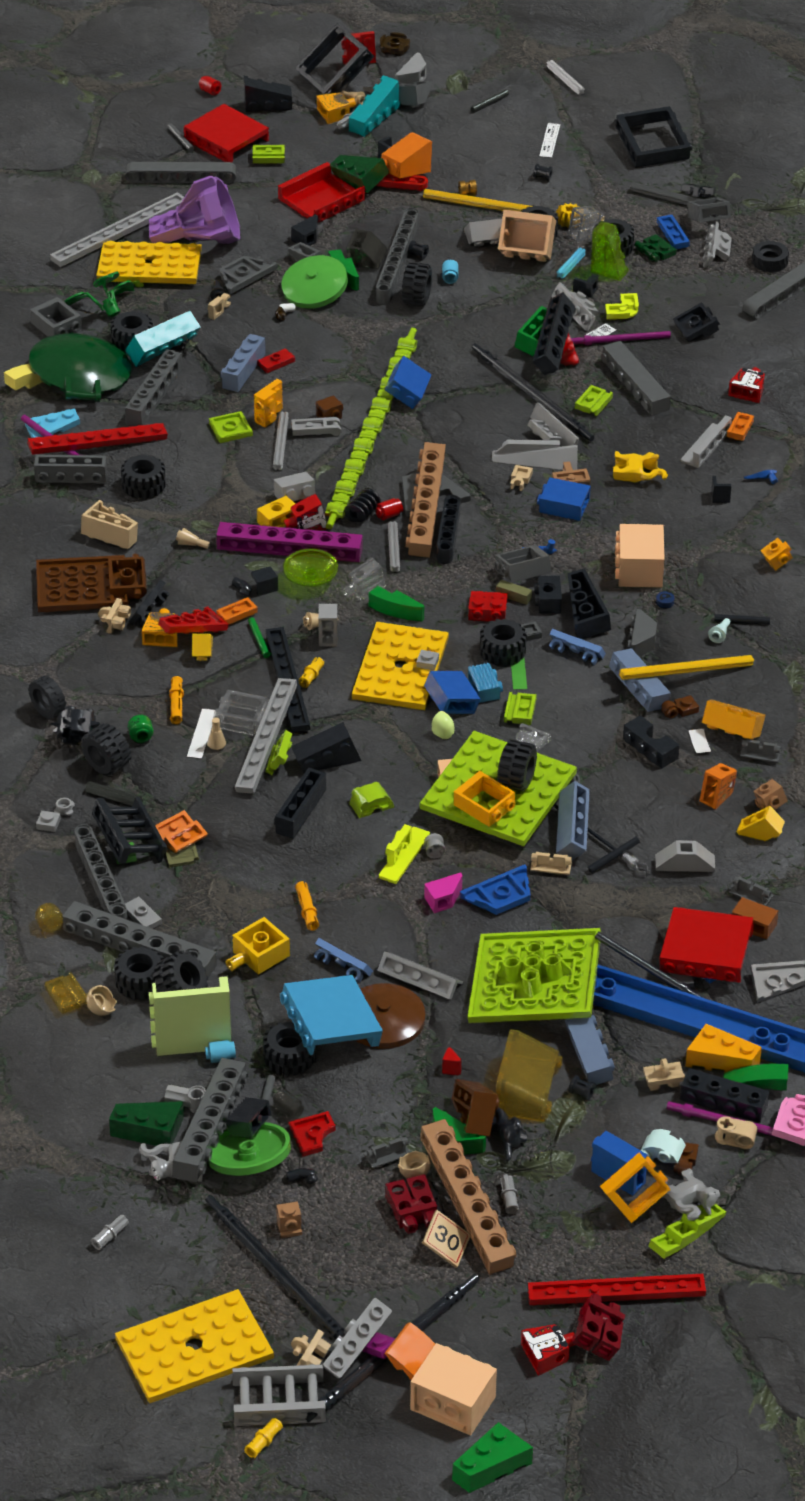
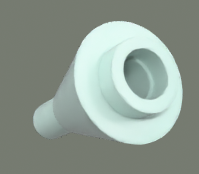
[708,618,730,643]

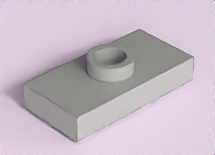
[125,897,162,929]

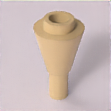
[341,91,366,107]
[176,528,210,549]
[303,612,338,630]
[207,718,226,750]

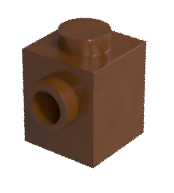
[316,395,344,419]

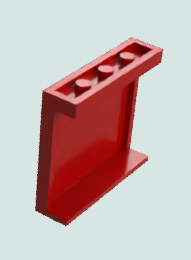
[184,104,269,163]
[278,162,365,223]
[660,907,753,983]

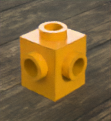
[760,538,793,571]

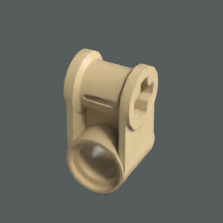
[715,1117,757,1149]

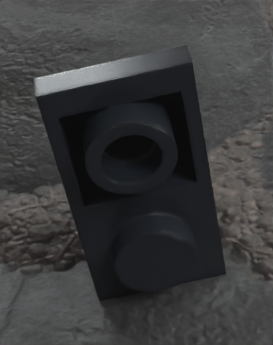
[291,214,318,246]

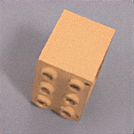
[498,210,556,262]
[615,524,664,588]
[410,1343,497,1436]

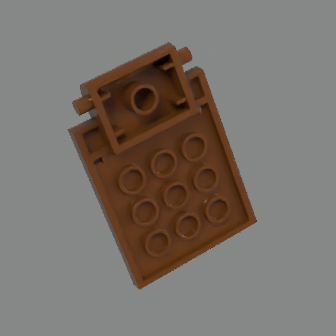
[36,554,147,612]

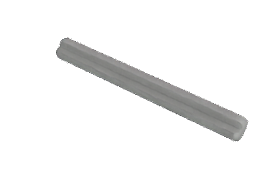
[273,411,289,470]

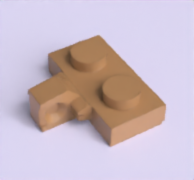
[552,461,591,485]

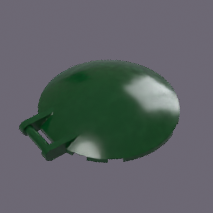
[29,333,131,402]

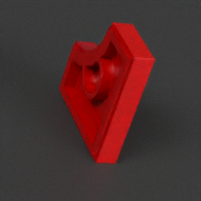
[288,1111,336,1157]

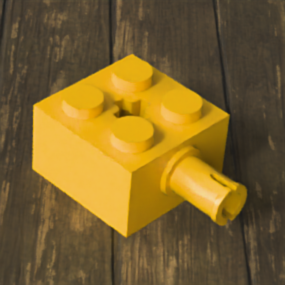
[225,917,290,974]

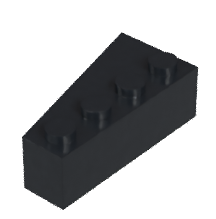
[567,568,611,639]

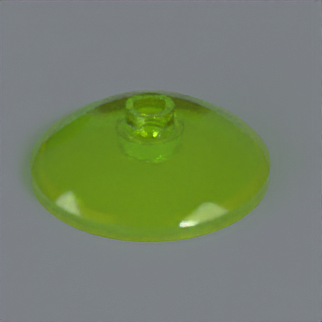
[283,549,338,587]

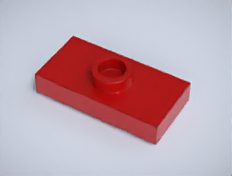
[257,348,295,373]

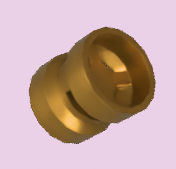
[458,180,477,196]

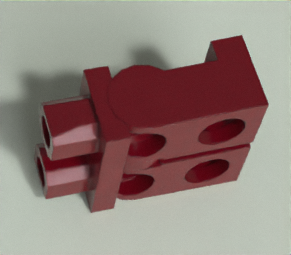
[385,1174,437,1234]
[572,1293,625,1361]

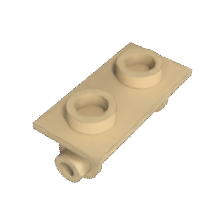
[530,851,572,875]

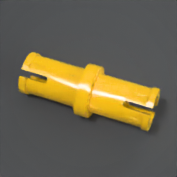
[298,657,324,688]
[244,1418,283,1458]

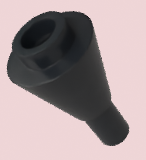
[210,281,227,300]

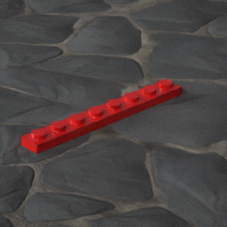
[27,423,168,455]
[527,1274,706,1305]

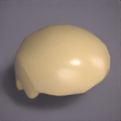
[86,985,117,1016]
[398,1151,431,1179]

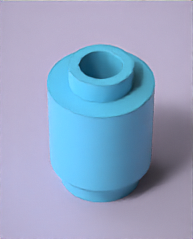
[442,260,459,284]
[205,1040,236,1063]

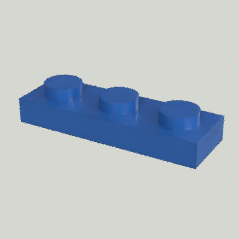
[657,215,690,249]

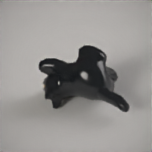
[490,1107,528,1161]

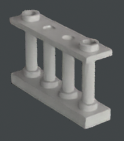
[232,1364,326,1426]

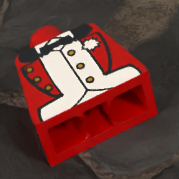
[728,367,765,403]
[283,494,327,531]
[521,1324,575,1376]

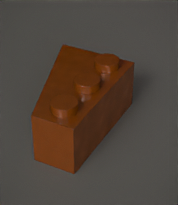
[452,1079,499,1136]

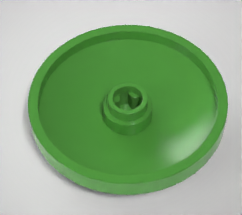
[281,255,348,308]
[207,1122,291,1176]

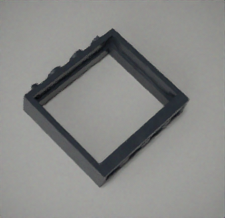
[295,23,375,95]
[615,106,692,168]

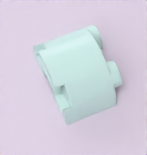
[641,1129,686,1163]

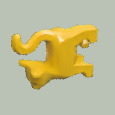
[613,451,668,483]

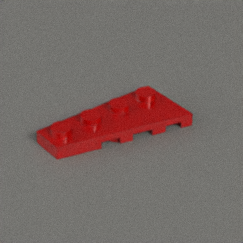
[158,607,229,635]

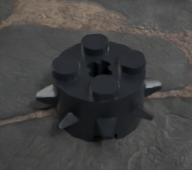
[51,706,100,745]

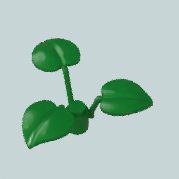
[64,272,134,318]

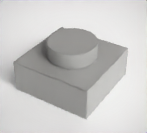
[416,650,439,670]
[36,811,61,832]

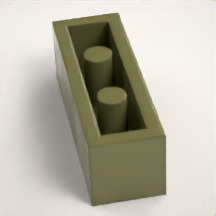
[496,580,532,605]

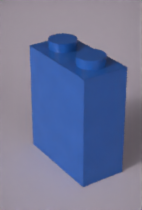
[385,356,431,409]
[537,477,591,521]
[424,671,480,714]
[591,1131,648,1196]

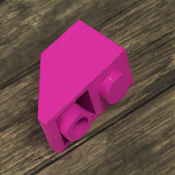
[424,873,463,913]

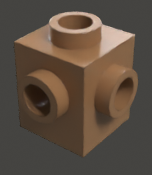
[753,779,788,810]

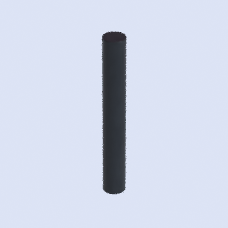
[714,614,770,625]
[587,836,640,873]

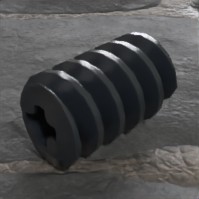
[344,488,381,522]

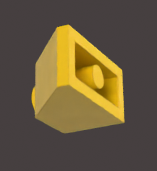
[192,634,213,661]
[737,806,785,841]

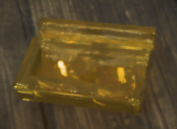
[44,972,87,1014]

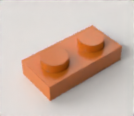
[727,412,754,441]
[216,597,258,624]

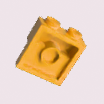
[254,379,283,428]

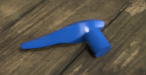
[744,470,778,484]
[522,539,557,554]

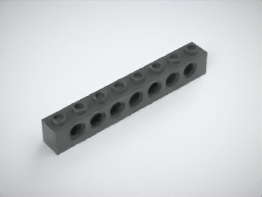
[62,901,217,977]
[172,1058,248,1182]

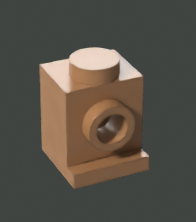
[276,1202,302,1238]

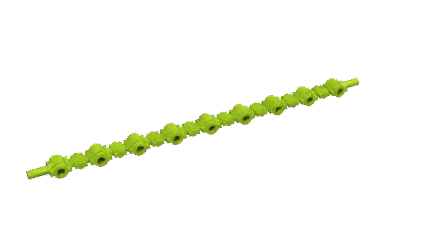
[325,328,418,529]

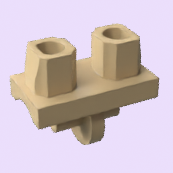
[98,598,131,634]
[643,1058,685,1091]
[291,1329,331,1366]

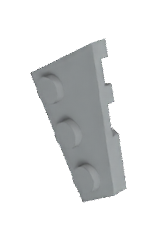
[750,960,805,1003]

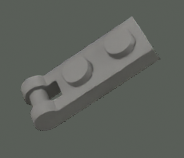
[291,417,341,436]

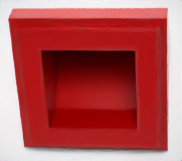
[442,1047,462,1075]

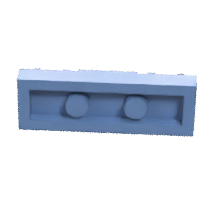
[549,629,606,665]
[314,938,373,982]

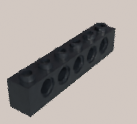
[532,292,575,376]

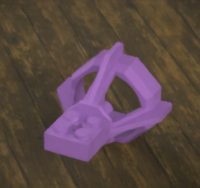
[149,176,240,244]

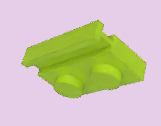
[253,145,285,163]
[575,385,613,416]
[504,692,537,725]
[265,730,292,775]

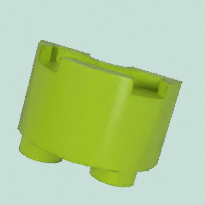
[350,782,394,818]

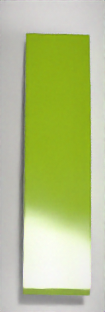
[648,1204,726,1259]

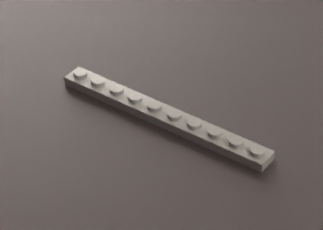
[50,192,184,267]

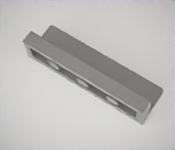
[681,415,732,468]
[377,951,463,1000]

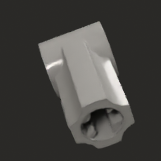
[164,1085,206,1113]

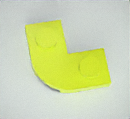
[605,293,639,320]

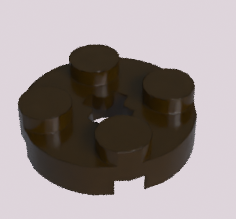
[380,32,410,56]

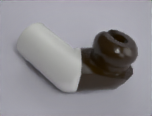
[275,303,295,321]

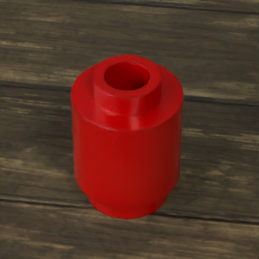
[199,76,222,96]
[375,498,403,520]

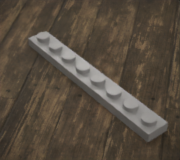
[235,678,297,794]

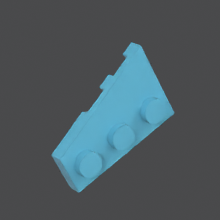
[25,409,80,438]

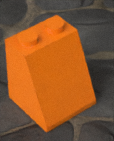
[381,132,432,178]

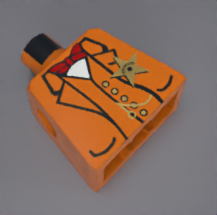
[700,763,738,809]

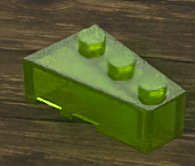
[591,221,629,281]

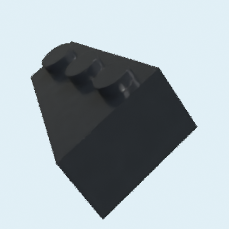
[244,75,292,112]
[291,722,362,773]

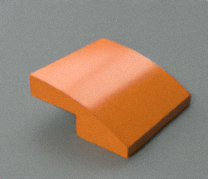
[155,810,208,853]
[385,1322,435,1380]

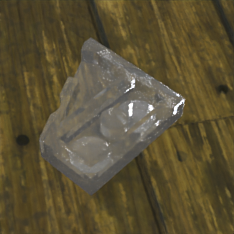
[515,723,551,751]

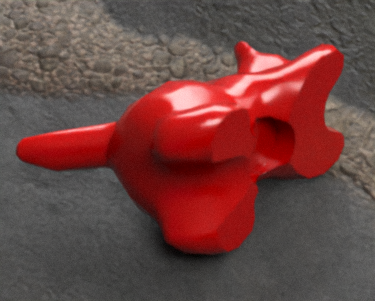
[560,333,579,366]

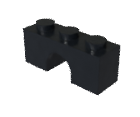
[623,715,680,769]

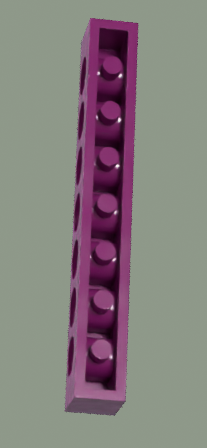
[216,522,363,562]

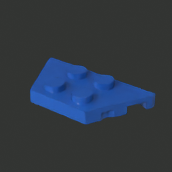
[460,864,530,915]

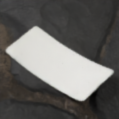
[689,729,711,753]

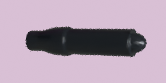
[428,1182,445,1214]

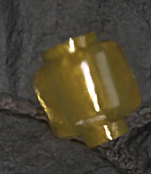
[35,903,63,933]

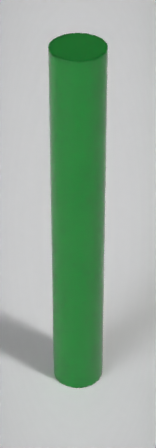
[248,617,270,658]

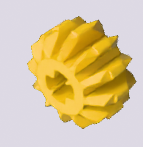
[556,203,583,228]

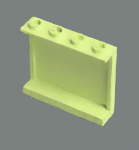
[149,977,231,1056]

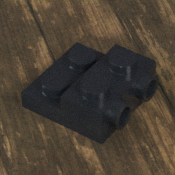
[673,302,720,342]

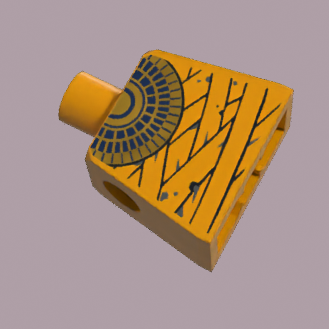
[317,93,356,124]
[142,608,178,647]

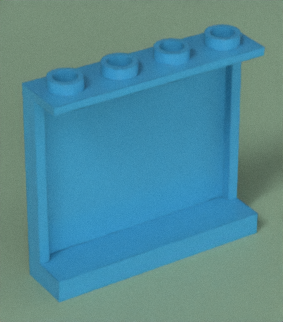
[280,975,383,1055]

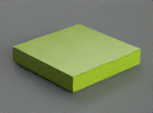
[209,411,253,443]

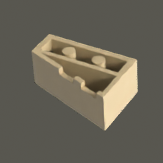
[81,500,138,549]

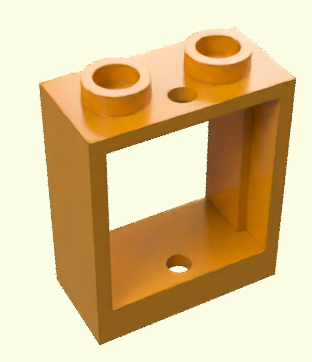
[454,771,516,827]
[600,1152,671,1223]

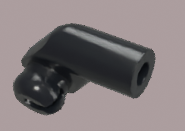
[232,577,252,597]
[286,1168,318,1184]

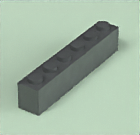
[601,341,671,416]

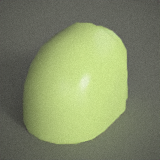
[432,711,455,739]

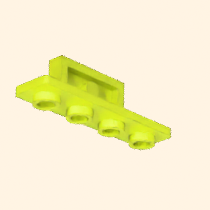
[379,824,430,884]

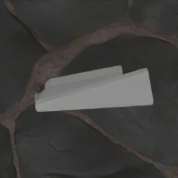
[492,440,578,470]

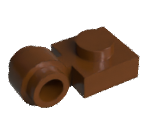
[661,695,699,718]
[674,1142,699,1176]

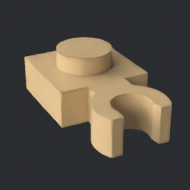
[208,293,231,320]
[511,465,533,491]

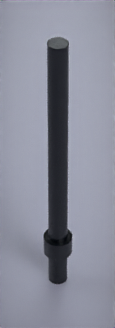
[595,931,703,997]

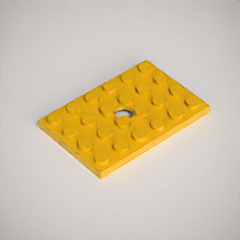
[97,241,202,284]
[352,622,449,710]
[115,1289,274,1404]

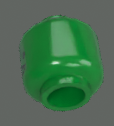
[127,715,154,743]

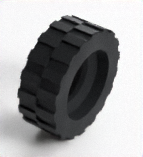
[752,241,789,272]
[28,675,66,719]

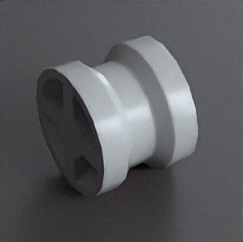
[424,833,446,859]

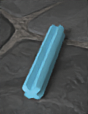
[556,247,586,279]

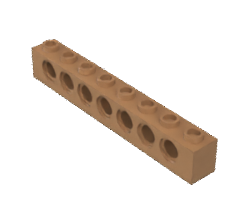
[405,442,446,558]
[420,1119,516,1274]

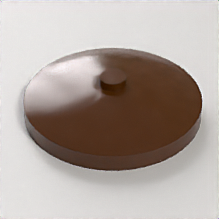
[356,983,425,1049]

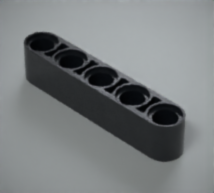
[437,495,461,564]

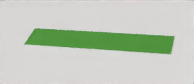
[511,658,527,689]

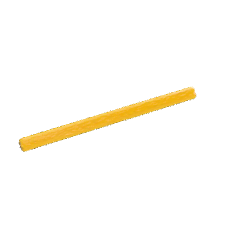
[423,189,533,212]
[619,655,754,680]

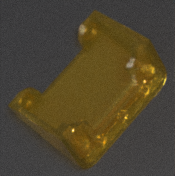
[496,1029,563,1122]

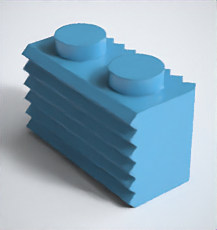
[468,663,503,703]

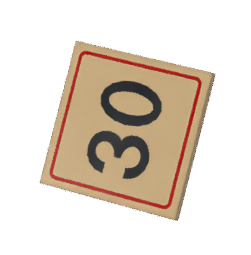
[422,1210,470,1268]

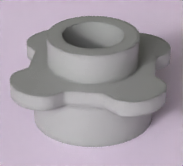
[54,798,75,816]

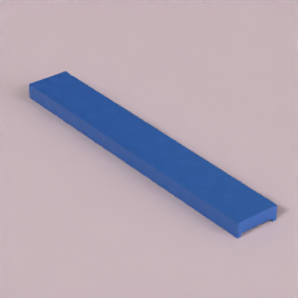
[593,965,805,1073]

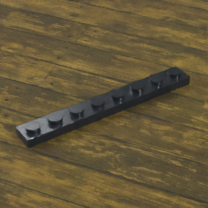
[265,627,310,733]

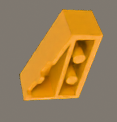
[702,700,765,740]
[685,1024,762,1073]

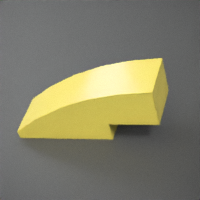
[4,364,42,391]

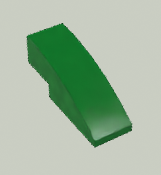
[328,249,359,291]
[369,586,425,621]
[724,1064,789,1091]

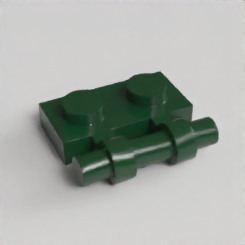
[634,234,677,262]

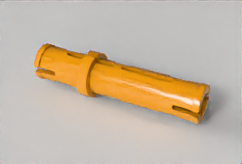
[169,676,184,724]
[295,881,319,931]

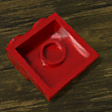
[341,31,376,65]
[468,591,508,621]

